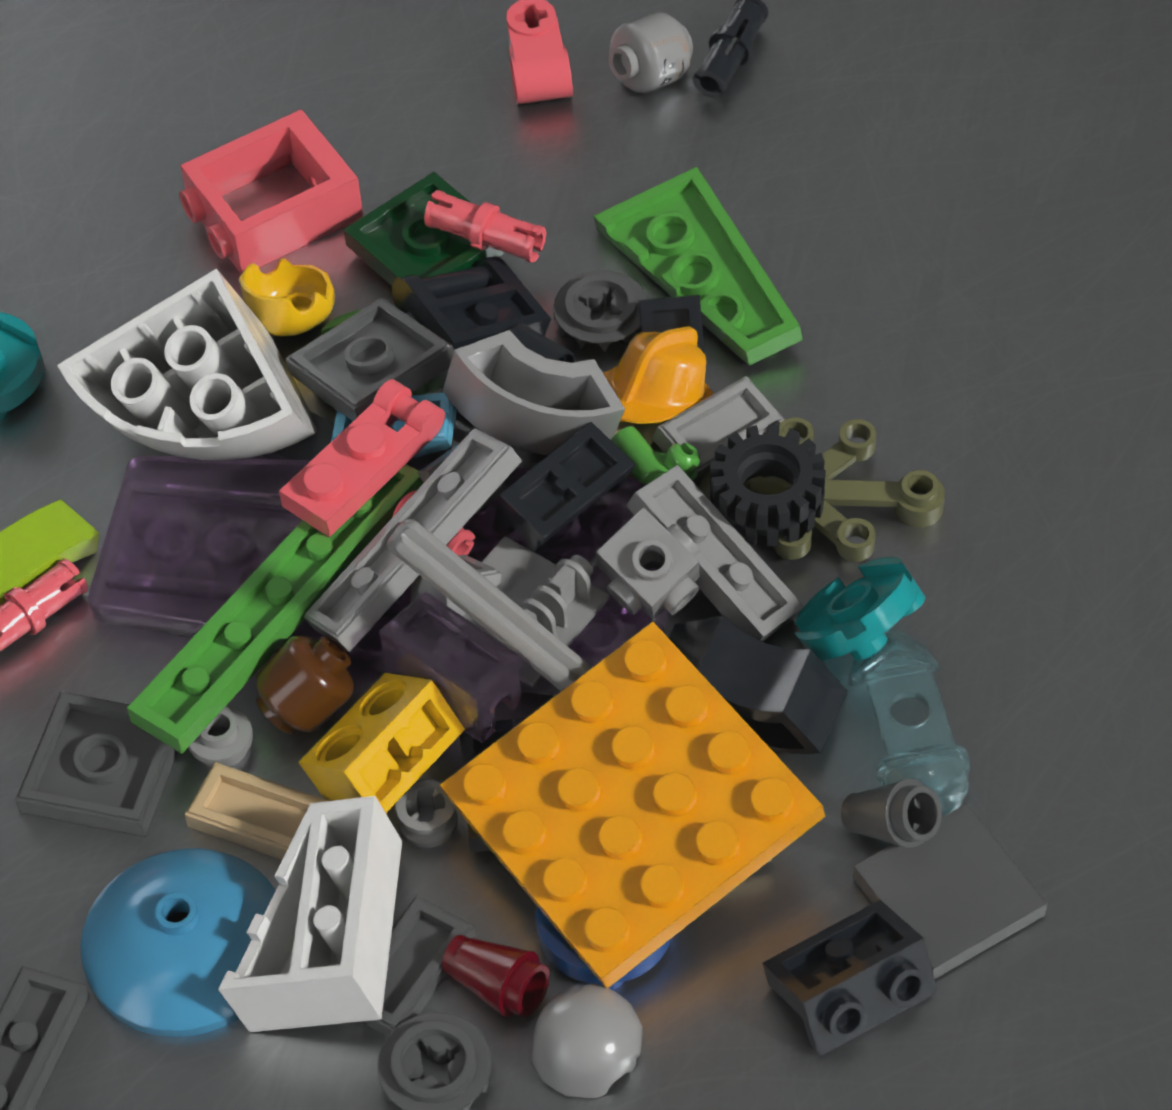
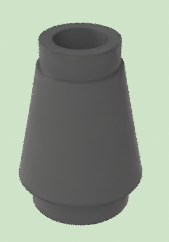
[841,779,942,848]

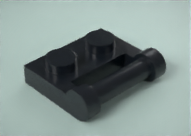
[392,256,551,350]

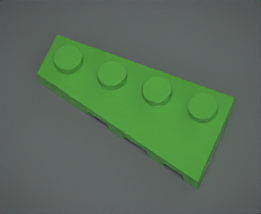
[593,167,803,366]

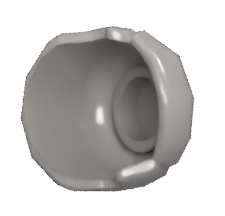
[531,983,644,1098]

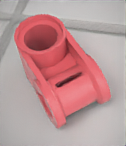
[506,0,573,105]

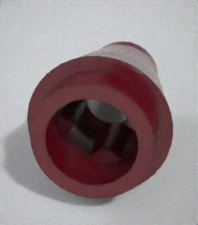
[442,934,550,1017]

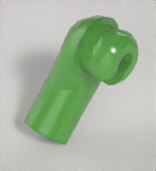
[612,426,701,485]

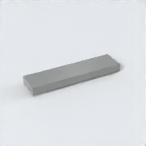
[303,428,522,652]

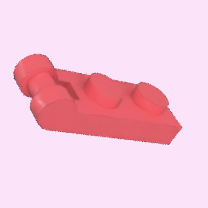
[279,379,445,538]

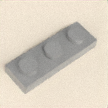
[626,465,804,642]

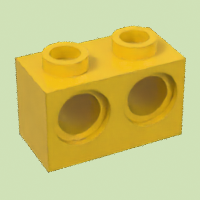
[298,673,465,813]

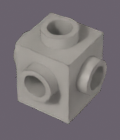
[596,507,700,621]

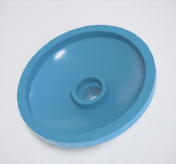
[81,848,276,1037]

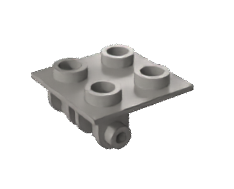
[427,536,610,688]

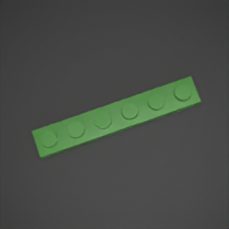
[127,464,423,754]

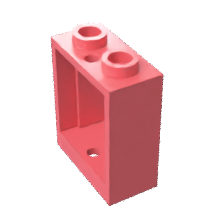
[179,109,363,274]

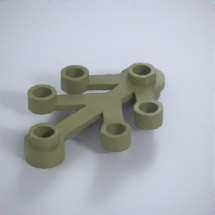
[700,417,945,562]

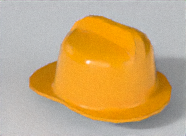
[603,326,713,424]

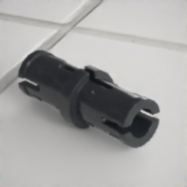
[692,0,769,98]

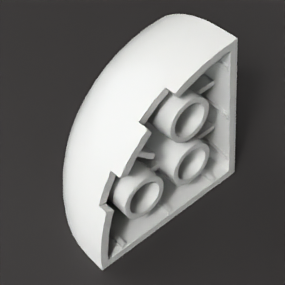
[57,269,316,461]

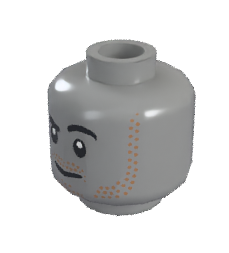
[609,13,693,93]

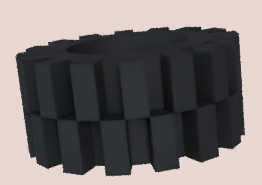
[710,424,826,546]

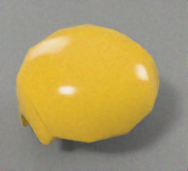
[238,258,335,336]

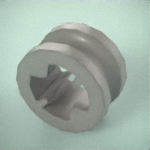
[395,779,458,848]

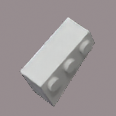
[218,796,402,1032]

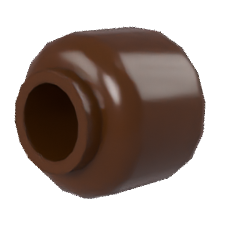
[256,636,354,734]

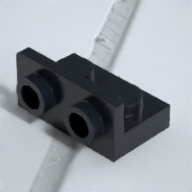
[762,900,937,1055]

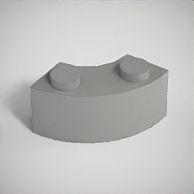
[443,330,625,455]

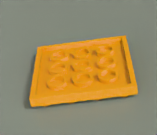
[440,622,825,988]

